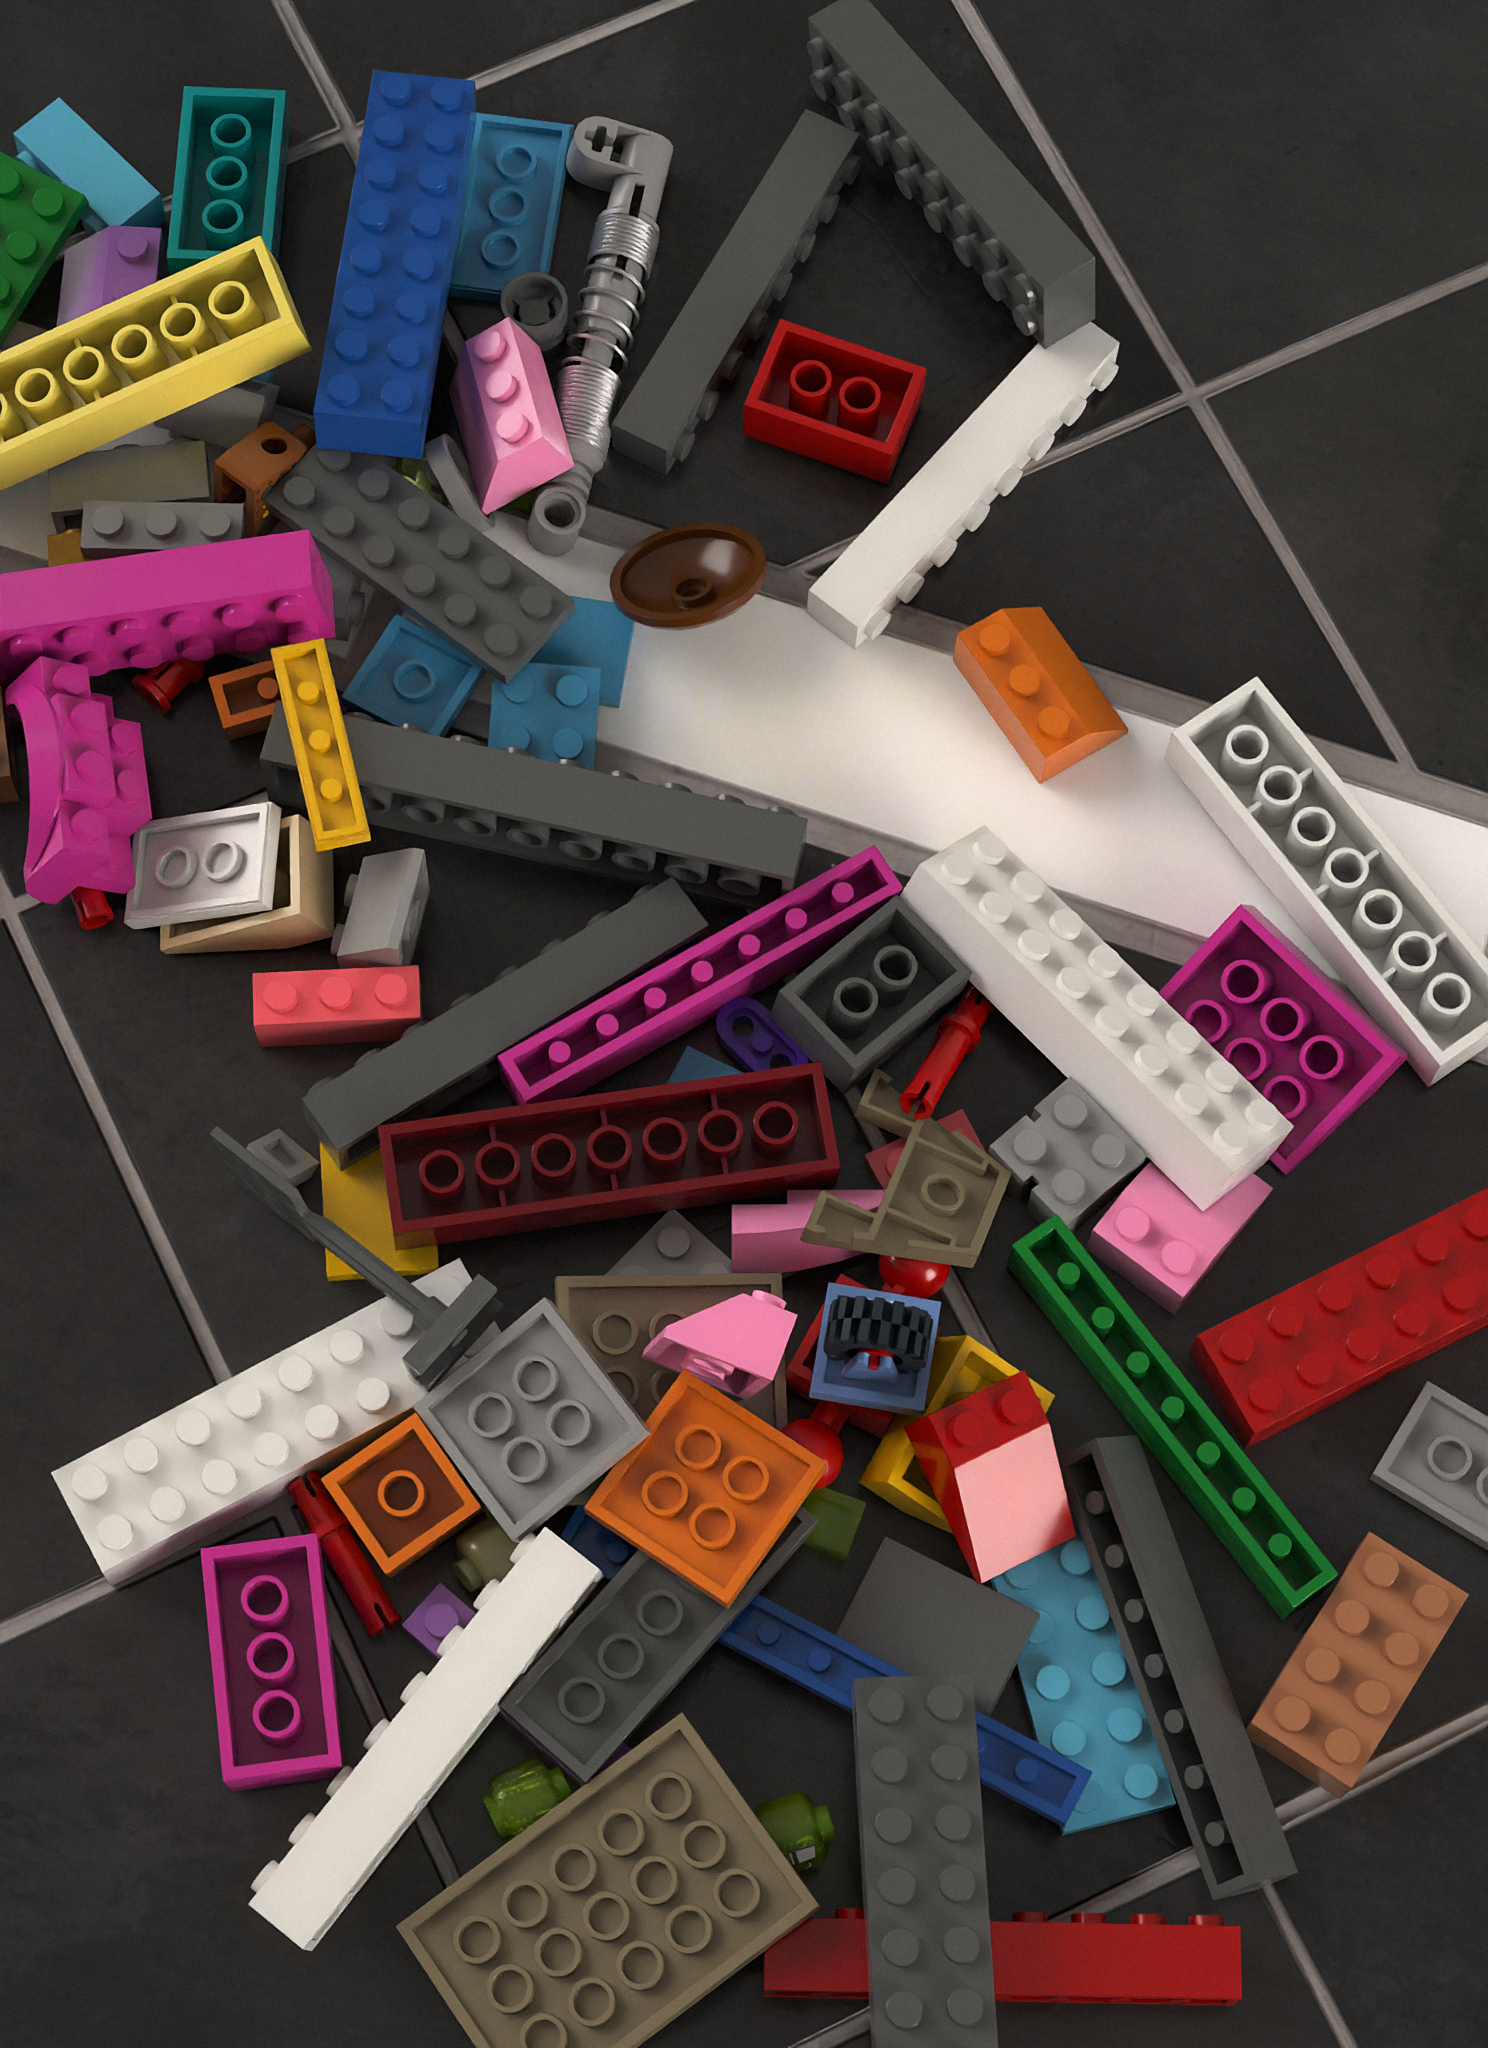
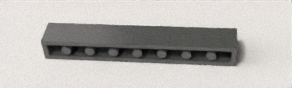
[612,109,863,475]
[302,876,709,1171]
[1058,1435,1298,1900]

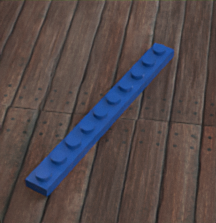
[560,1506,1092,1828]

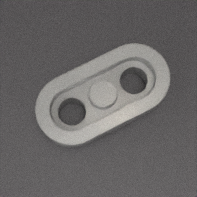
[421,434,495,533]

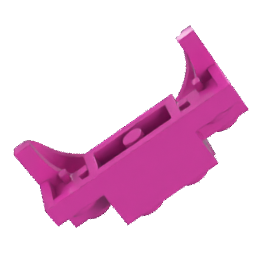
[3,656,152,905]

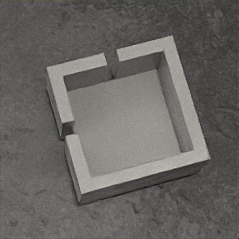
[988,1076,1147,1234]

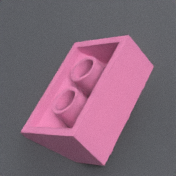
[449,317,574,515]
[641,1290,798,1400]

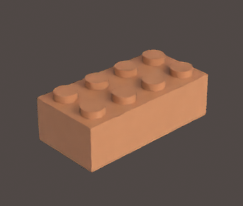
[1246,1531,1469,1799]

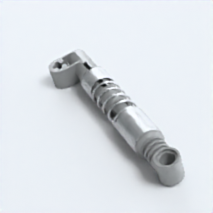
[526,116,673,556]

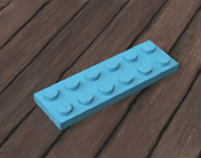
[991,1490,1176,1836]

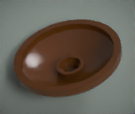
[610,523,767,630]

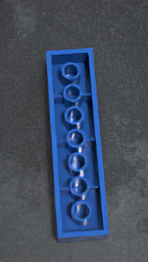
[313,70,477,459]

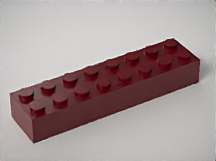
[378,1062,841,1251]

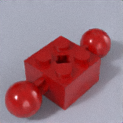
[780,1254,950,1491]

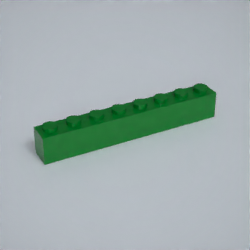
[1007,1214,1339,1622]

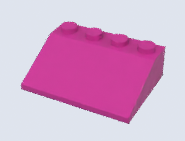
[1158,904,1410,1175]

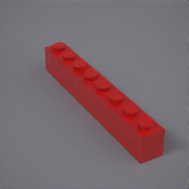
[762,1908,1242,2006]

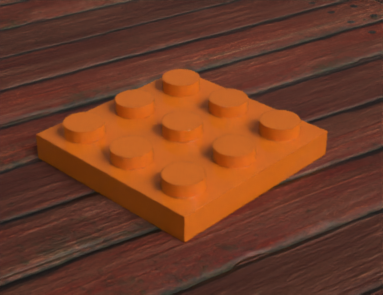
[584,1369,827,1609]

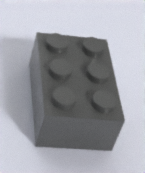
[769,895,972,1095]

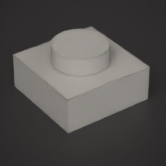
[246,1128,320,1187]

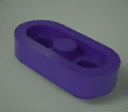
[715,997,808,1072]

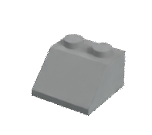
[331,847,430,969]

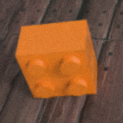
[321,1413,485,1578]

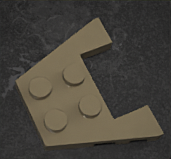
[800,1068,1012,1268]

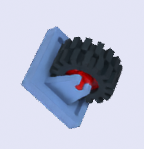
[809,1282,941,1417]

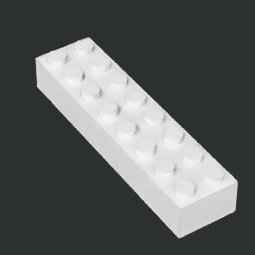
[1164,676,1488,1087]
[899,825,1294,1211]
[51,1258,501,1587]

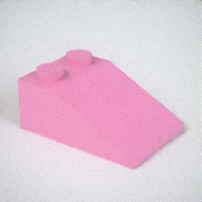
[1086,1161,1274,1316]

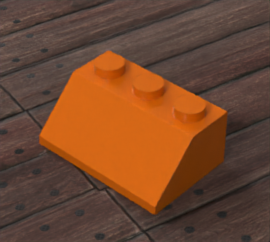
[953,607,1129,784]

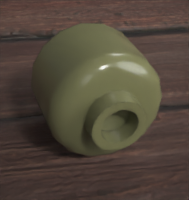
[452,1516,536,1592]

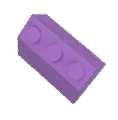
[57,226,168,327]

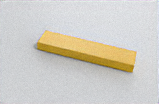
[270,638,371,852]

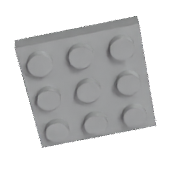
[413,1297,652,1543]

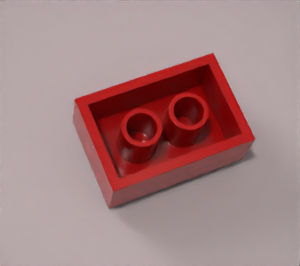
[743,319,927,484]

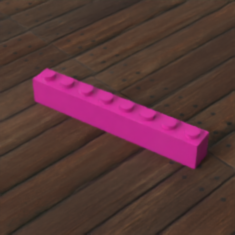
[497,844,904,1106]

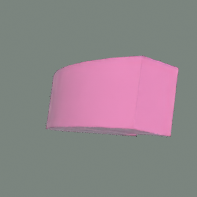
[731,1190,886,1273]

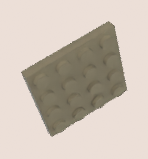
[555,1273,788,1507]

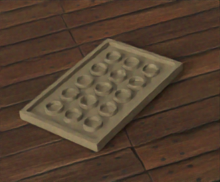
[396,1713,822,2048]

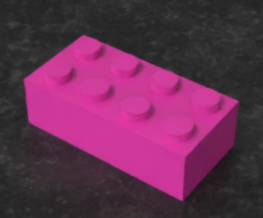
[200,1533,345,1792]

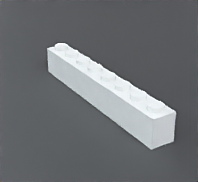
[807,322,1120,650]
[248,1527,605,1951]

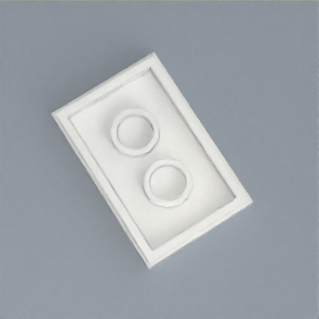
[124,802,282,930]

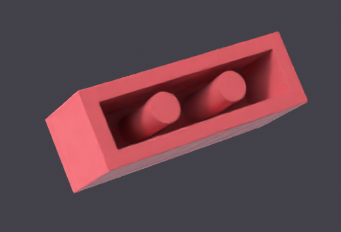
[253,965,423,1047]

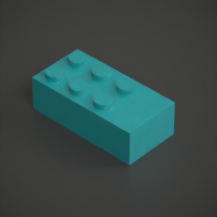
[167,86,291,276]

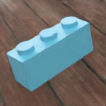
[13,97,166,236]

